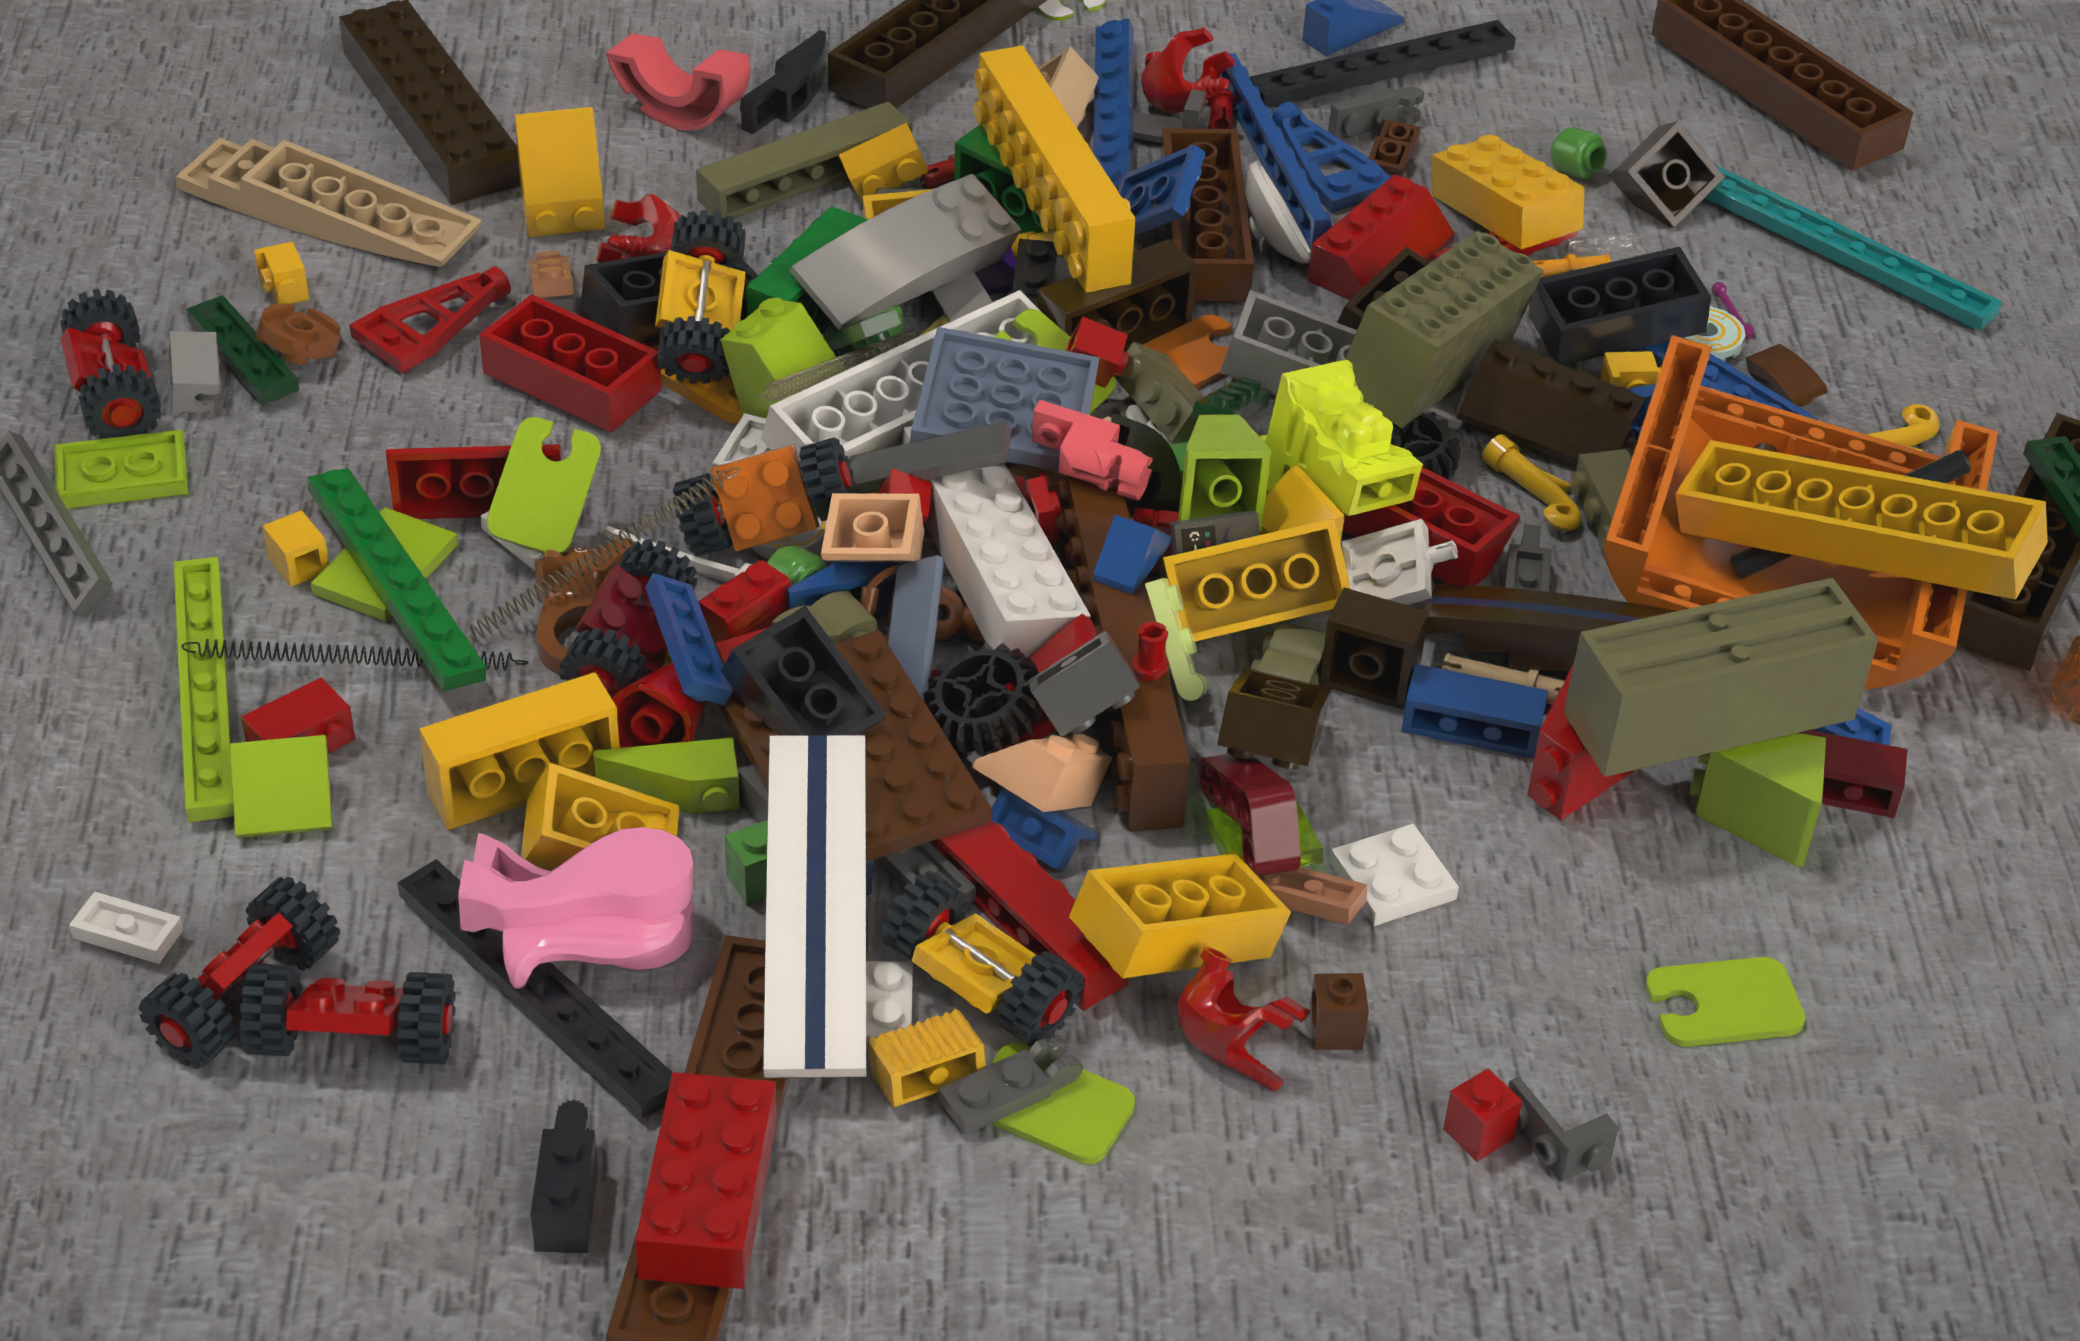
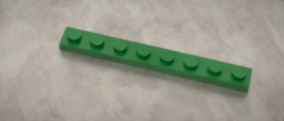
[308,468,486,691]

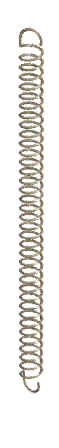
[759,330,920,401]
[466,467,740,643]

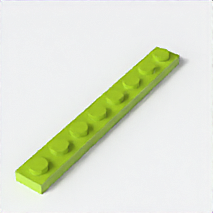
[174,557,234,822]

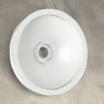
[1246,160,1311,264]

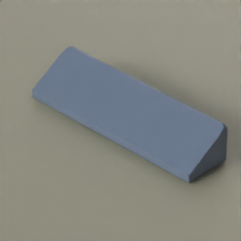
[888,555,944,701]

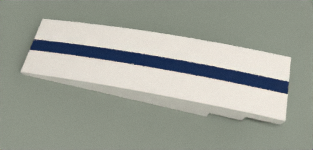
[764,735,866,1077]

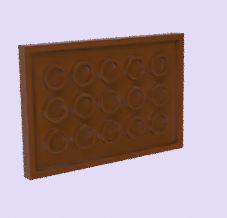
[718,630,992,862]

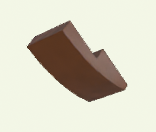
[1368,120,1421,175]
[1745,344,1828,407]

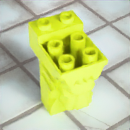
[1259,359,1423,516]

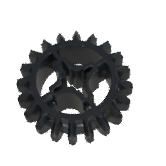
[1390,412,1461,480]
[923,642,1042,758]

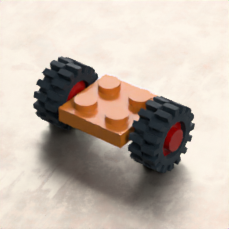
[673,437,857,557]

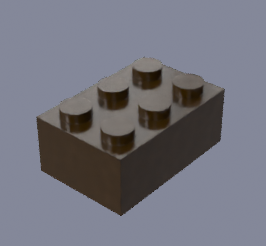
[1217,668,1332,770]

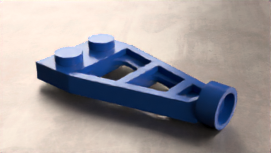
[1272,102,1391,213]

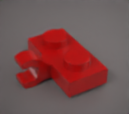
[1016,471,1061,550]

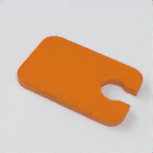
[1142,315,1233,389]

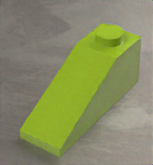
[593,738,740,814]

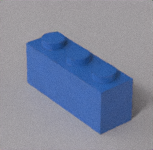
[1401,664,1548,759]

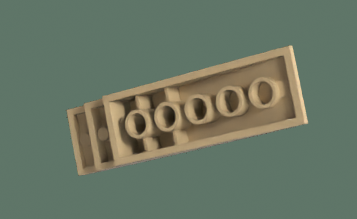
[176,138,482,267]

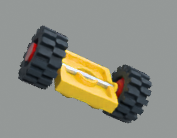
[655,210,746,384]
[881,871,1084,1047]

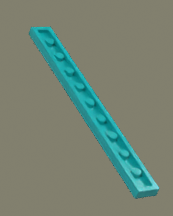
[1704,165,2002,331]

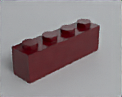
[1798,730,1908,818]

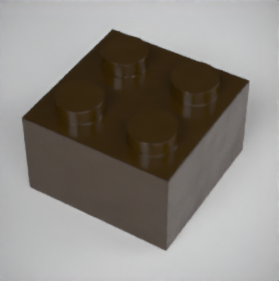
[1319,587,1429,710]

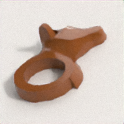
[535,539,632,676]

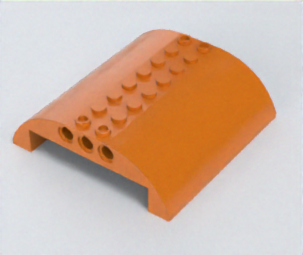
[1603,335,1998,690]

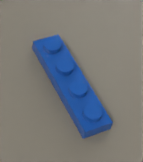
[645,573,733,705]

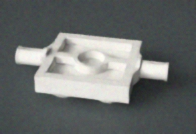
[1342,519,1458,605]

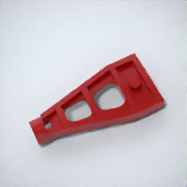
[349,266,511,373]

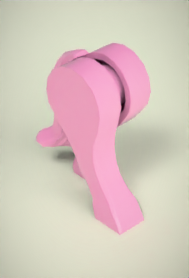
[458,827,694,989]

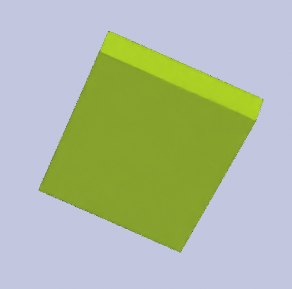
[54,430,189,509]
[311,507,458,622]

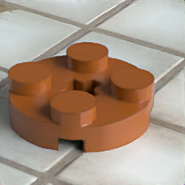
[256,304,341,365]

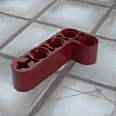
[1198,754,1301,876]

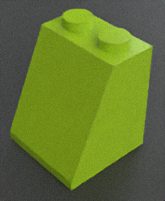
[720,298,843,418]
[1178,415,1271,531]
[1689,733,1826,867]

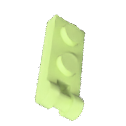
[1145,578,1209,701]

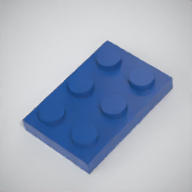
[1117,144,1206,236]

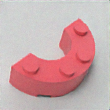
[606,33,751,131]

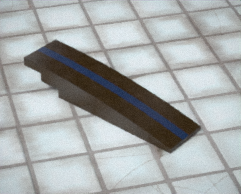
[1423,584,1676,671]

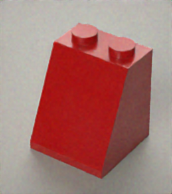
[1527,663,1634,821]

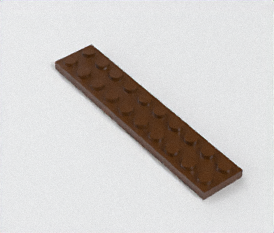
[606,935,790,1341]

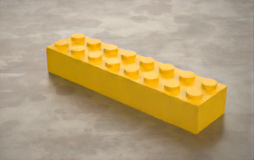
[974,45,1135,293]
[1675,440,2048,600]

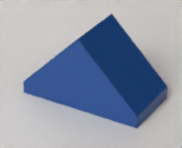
[1093,515,1171,595]

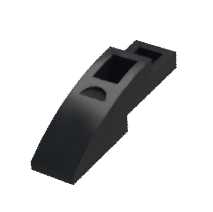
[740,30,827,135]

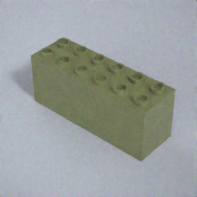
[1345,231,1544,428]
[1564,578,1879,777]

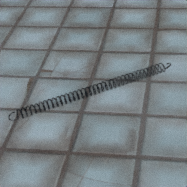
[181,638,529,671]

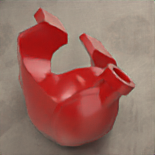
[1141,27,1235,114]
[596,194,681,263]
[1178,947,1311,1091]

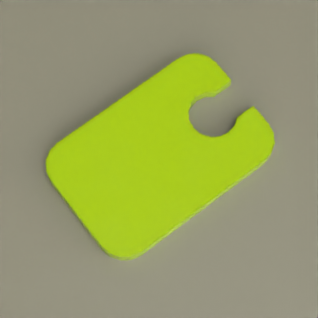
[487,417,601,554]
[1645,957,1806,1047]
[991,1043,1135,1164]

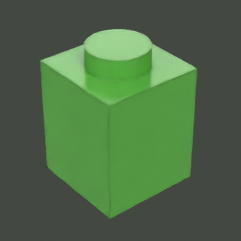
[724,820,768,906]

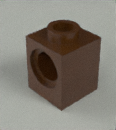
[1309,973,1369,1050]

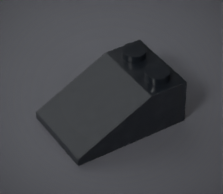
[721,606,887,736]

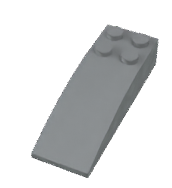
[789,174,1022,330]
[1219,290,1474,429]

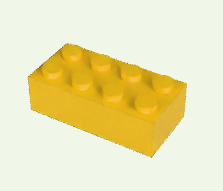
[1432,135,1585,249]
[1157,518,1351,642]
[419,672,620,831]
[1069,854,1291,979]

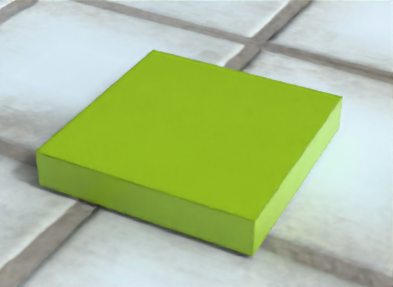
[230,735,333,838]

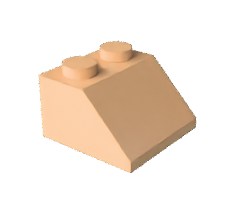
[821,493,924,563]
[972,733,1113,812]

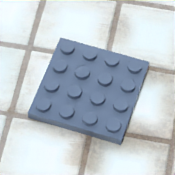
[909,327,1100,472]

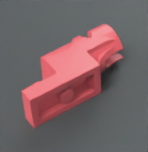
[1031,400,1153,501]

